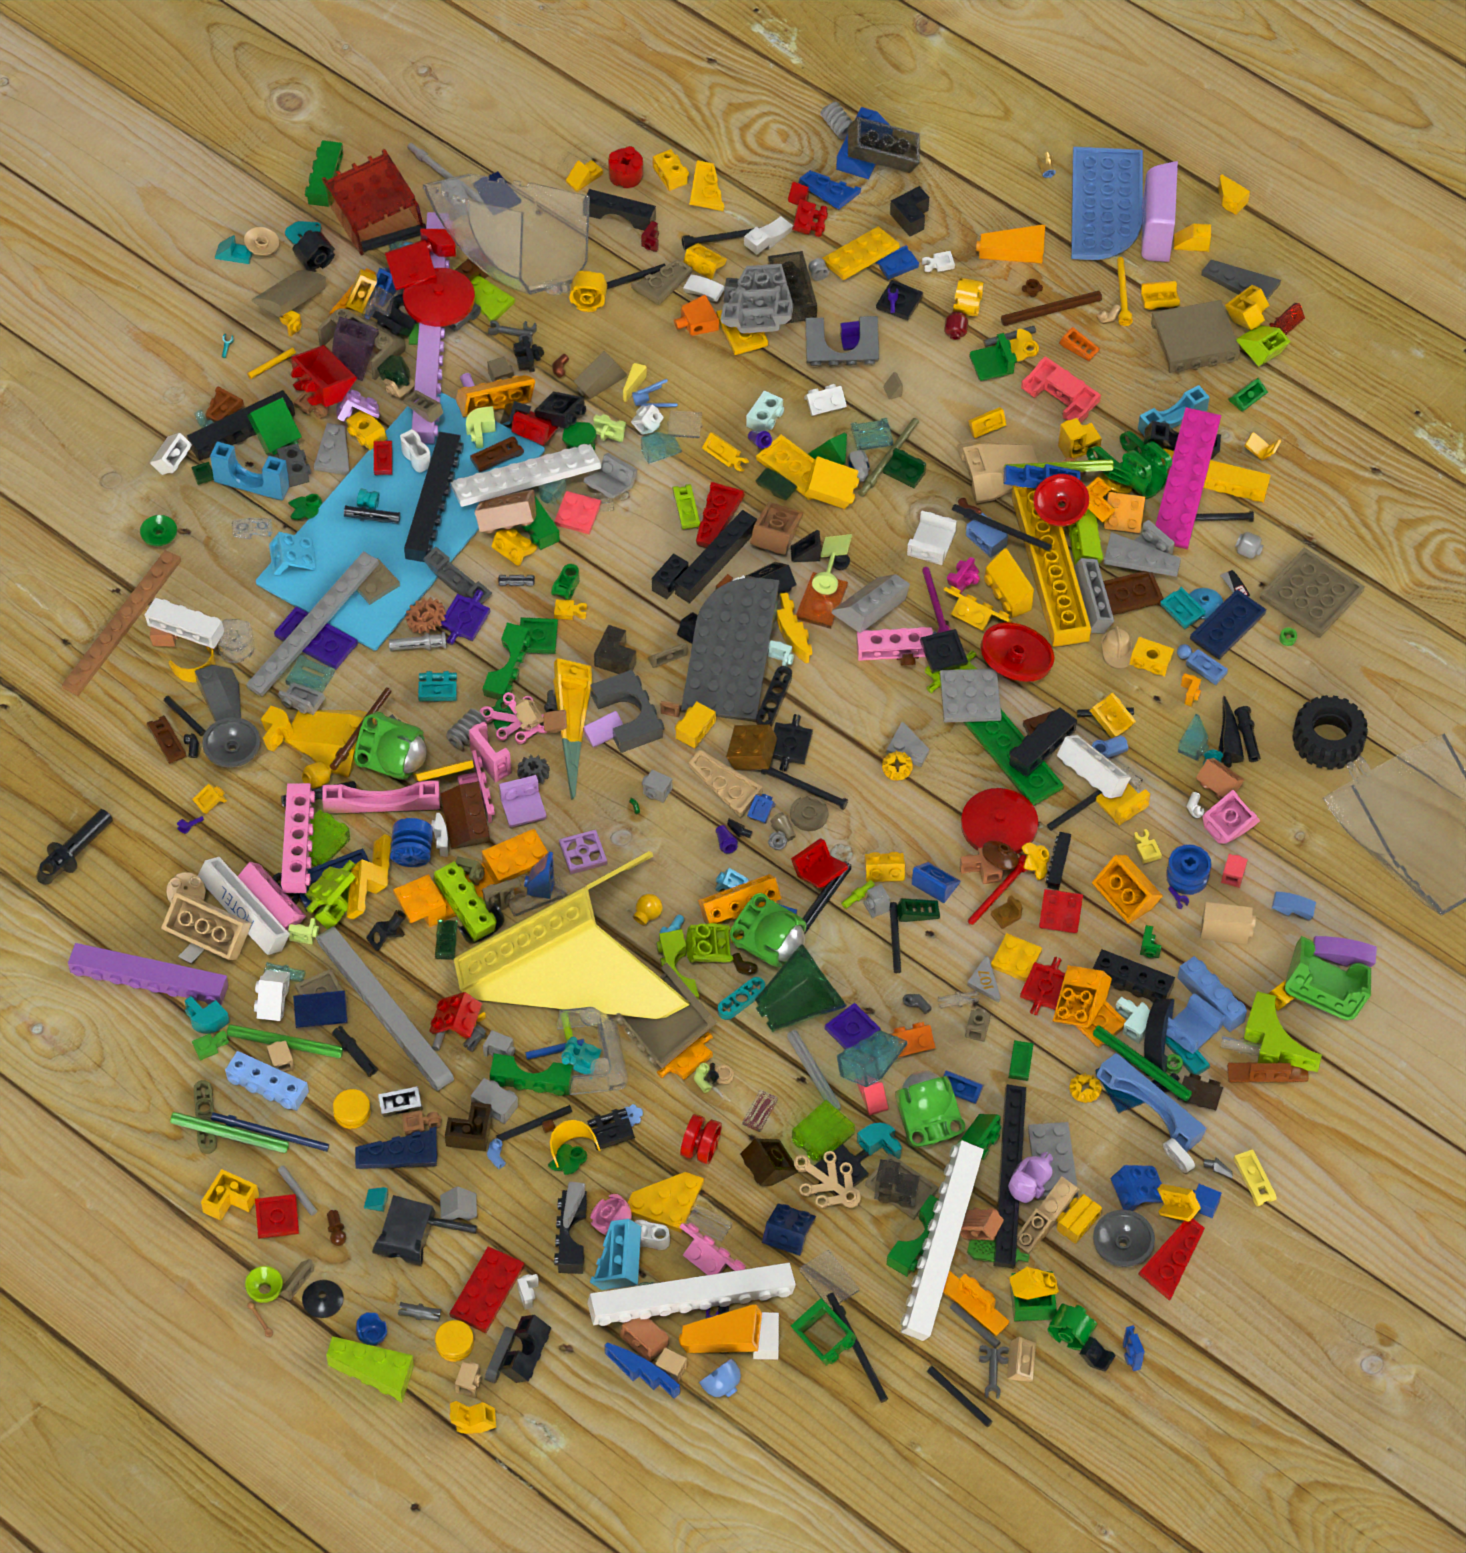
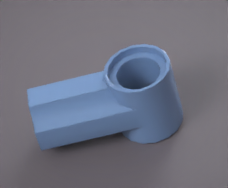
[1092,735,1128,758]

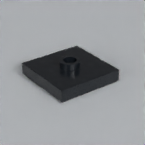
[876,280,923,321]
[920,629,968,673]

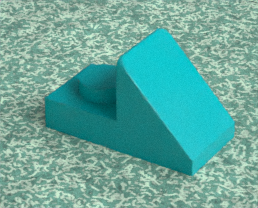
[215,235,253,264]

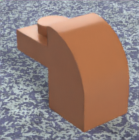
[960,848,1003,884]

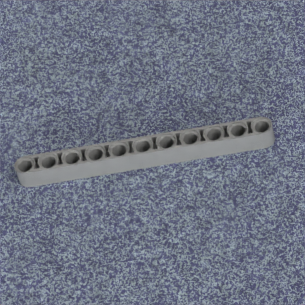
[316,926,454,1091]

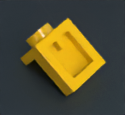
[279,310,302,337]
[192,783,227,814]

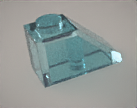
[641,432,682,464]
[1178,714,1209,761]

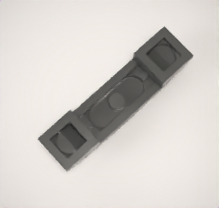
[423,546,492,604]

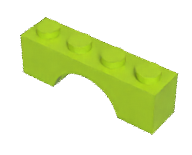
[656,929,699,1000]

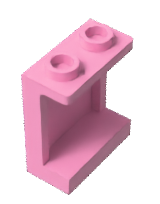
[469,722,511,783]

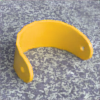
[169,646,215,682]
[549,1120,601,1168]

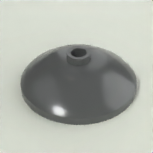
[202,717,260,768]
[1093,1210,1155,1267]

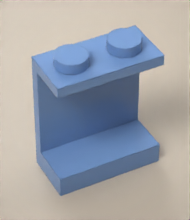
[1166,993,1225,1054]

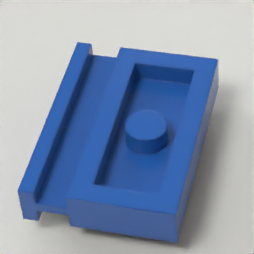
[876,245,919,280]
[1122,1325,1145,1371]

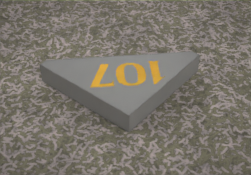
[967,956,1001,1003]

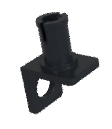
[366,910,406,951]

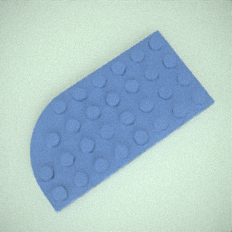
[1071,147,1143,260]

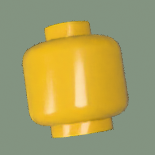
[302,761,331,789]

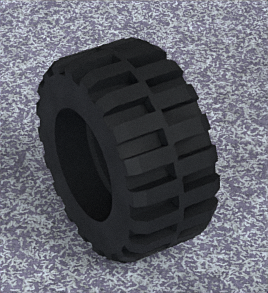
[1292,695,1368,770]

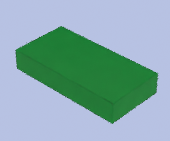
[1008,1040,1034,1081]

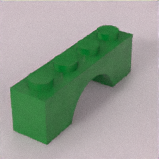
[482,622,532,700]
[490,1053,573,1096]
[886,1194,939,1277]

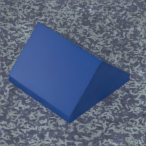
[912,862,961,903]

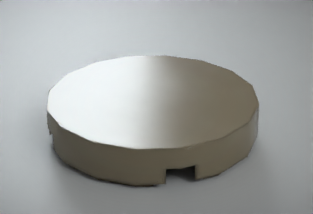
[790,795,829,831]

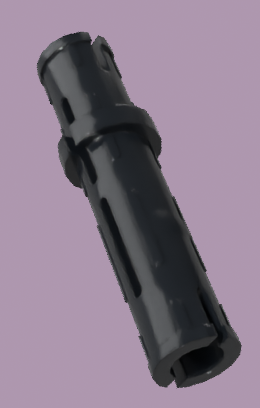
[344,505,401,524]
[332,1026,378,1077]

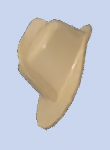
[1101,626,1133,669]

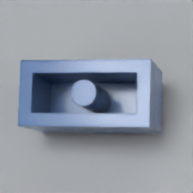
[966,513,1008,558]

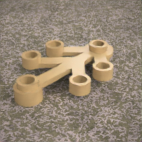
[794,1151,861,1208]

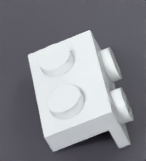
[804,384,847,416]

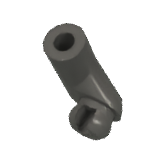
[903,994,932,1014]

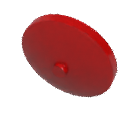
[403,268,475,327]
[980,622,1055,682]
[961,788,1038,854]

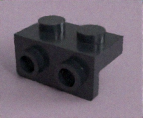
[372,305,417,336]

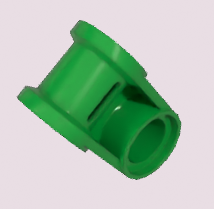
[551,564,580,600]

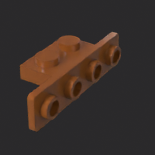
[1227,1062,1309,1082]

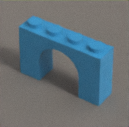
[210,442,289,501]

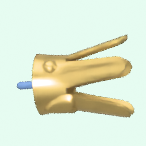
[1036,152,1056,178]

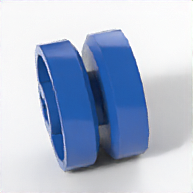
[1166,845,1211,895]

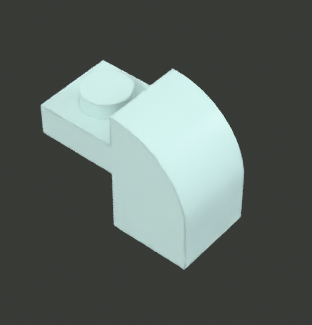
[1116,997,1150,1044]

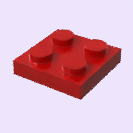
[255,1194,299,1239]

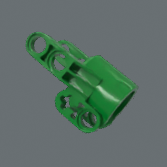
[1086,431,1172,499]

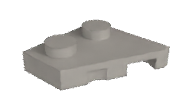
[886,722,929,767]

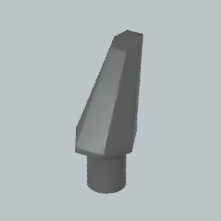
[1204,1157,1233,1179]

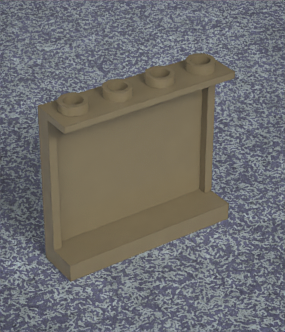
[1151,300,1240,373]
[614,963,717,1069]

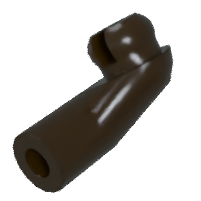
[732,953,758,975]

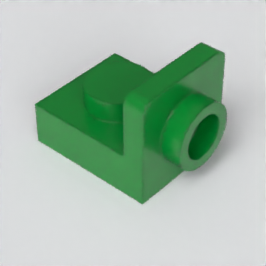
[1140,925,1162,958]

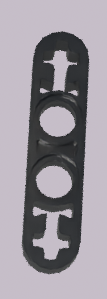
[756,666,792,727]

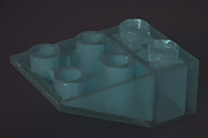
[837,1031,908,1087]

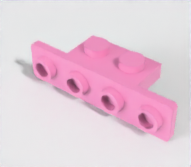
[457,750,495,823]
[679,1223,746,1275]

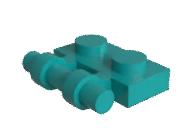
[418,671,457,701]
[561,1036,602,1077]

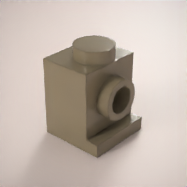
[965,1008,991,1042]

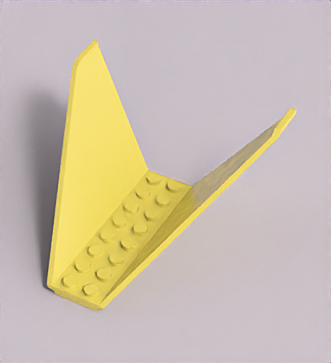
[454,851,690,1019]

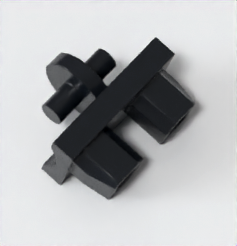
[513,336,544,373]

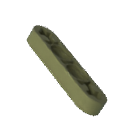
[193,1080,217,1154]

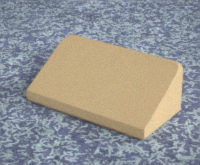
[1007,1337,1036,1382]

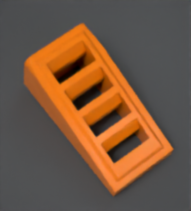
[1059,327,1100,361]

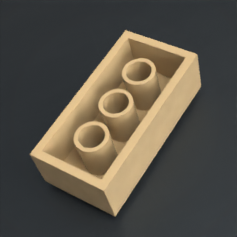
[161,892,252,960]

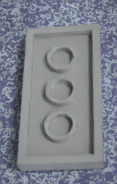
[1028,1122,1078,1201]

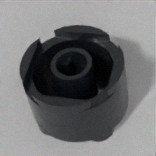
[292,230,335,272]

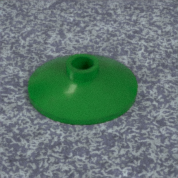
[140,515,177,546]

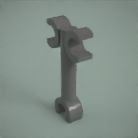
[488,320,537,347]
[979,1345,1009,1399]

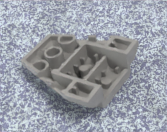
[721,264,793,333]

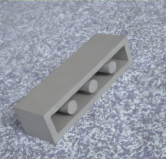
[1074,558,1114,634]

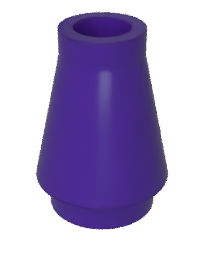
[748,430,772,449]
[715,825,738,854]

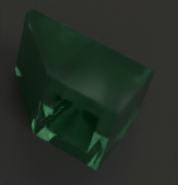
[377,355,410,386]

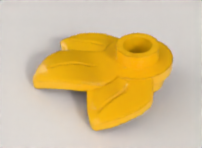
[1010,329,1039,362]
[1022,843,1049,880]

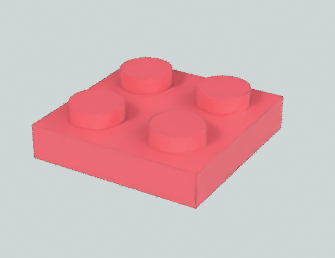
[554,491,601,535]

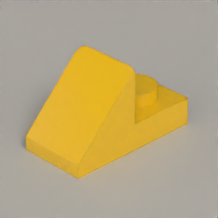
[566,160,603,192]

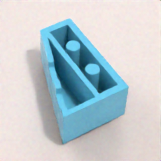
[590,1219,641,1290]

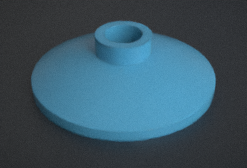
[1189,588,1223,620]

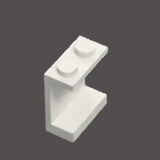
[907,511,957,565]

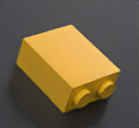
[804,456,859,509]

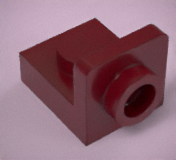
[641,221,659,252]

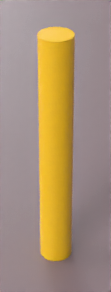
[247,347,296,379]

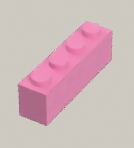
[237,862,306,931]

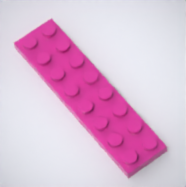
[1155,407,1221,549]

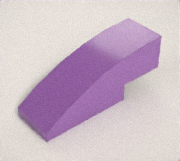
[1313,936,1377,967]

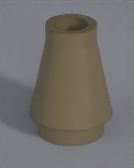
[770,812,796,842]

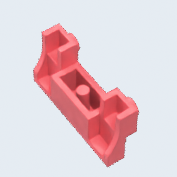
[1021,356,1101,423]

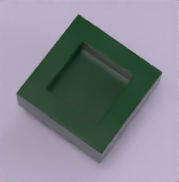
[191,462,214,485]

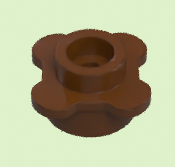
[1022,279,1043,297]
[897,653,919,666]

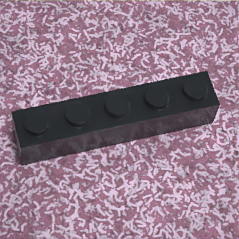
[1045,832,1071,891]

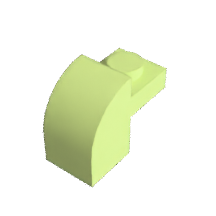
[466,406,496,449]

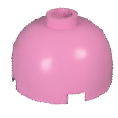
[590,1194,632,1235]

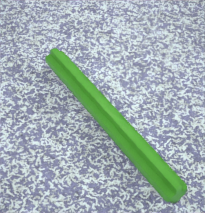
[227,1024,343,1058]
[170,1112,289,1153]

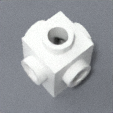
[631,404,664,435]

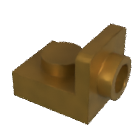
[991,895,1023,929]

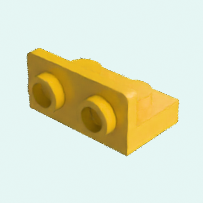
[683,243,727,279]

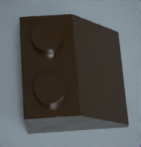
[740,1138,799,1186]

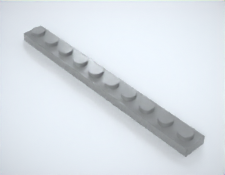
[246,551,379,697]

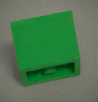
[957,1114,1002,1160]

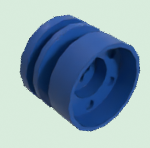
[390,818,433,867]

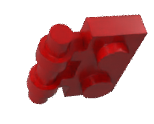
[792,199,828,237]

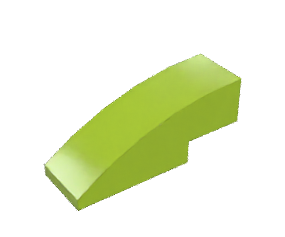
[314,885,350,930]

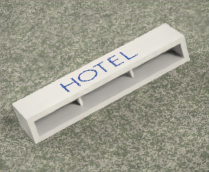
[198,857,290,955]

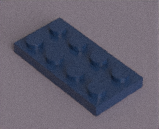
[1190,589,1267,660]

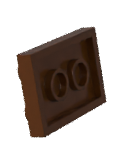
[1103,571,1164,615]

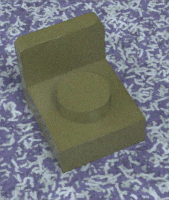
[456,856,485,885]

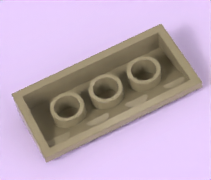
[252,270,326,317]

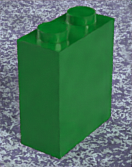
[247,398,302,455]

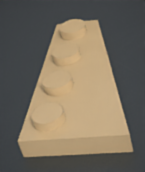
[689,750,762,817]

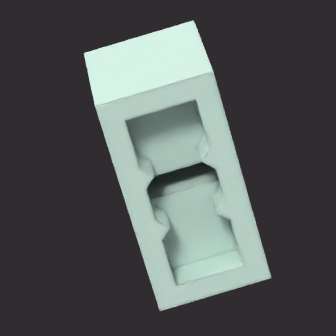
[746,391,784,432]

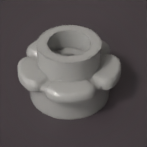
[768,831,787,850]

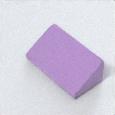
[583,711,623,748]

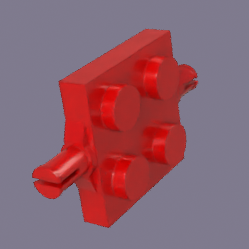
[1020,957,1065,1015]

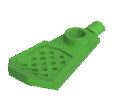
[967,1240,1030,1262]

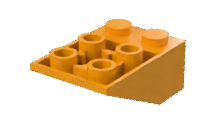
[1052,965,1112,1028]

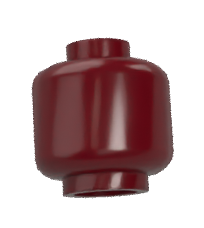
[944,312,968,340]

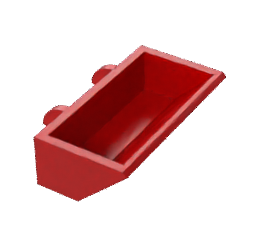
[291,345,357,407]

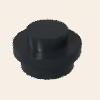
[833,555,850,570]

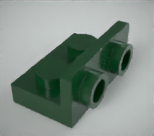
[883,448,926,489]

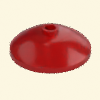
[1033,474,1089,526]

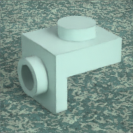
[768,640,794,667]

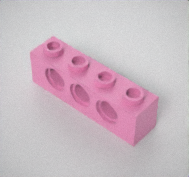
[856,627,933,661]

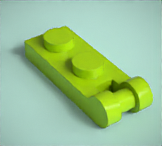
[672,484,700,530]

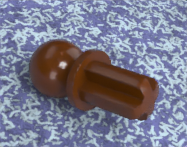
[327,1210,347,1246]

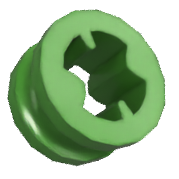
[1279,628,1297,646]
[1166,1054,1183,1074]

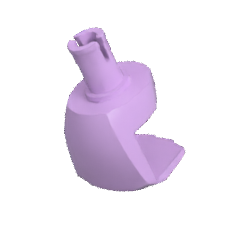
[1008,1152,1053,1203]

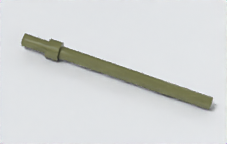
[858,418,919,497]

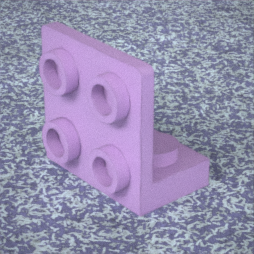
[336,389,380,422]
[499,775,547,827]

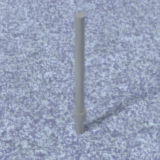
[407,143,485,207]

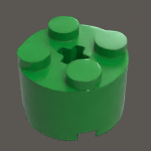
[1048,1303,1097,1350]

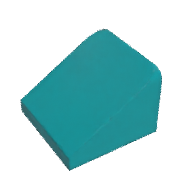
[364,1187,388,1212]

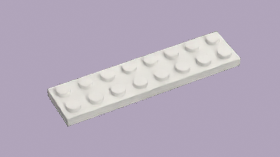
[450,444,601,507]

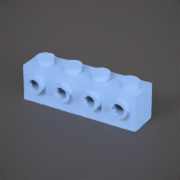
[225,1051,309,1111]

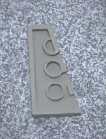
[1104,532,1181,577]

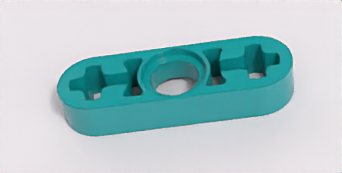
[718,977,765,1020]

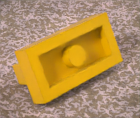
[968,407,1006,438]

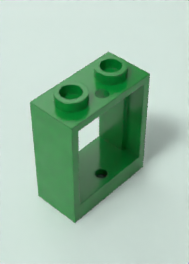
[790,1298,857,1366]

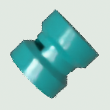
[357,488,380,510]

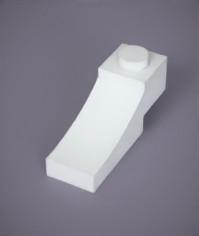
[744,216,793,255]

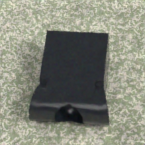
[372,1195,436,1267]

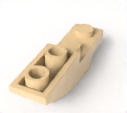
[1017,1176,1079,1254]

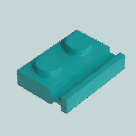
[1160,587,1206,629]

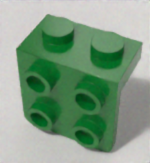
[969,333,1017,381]

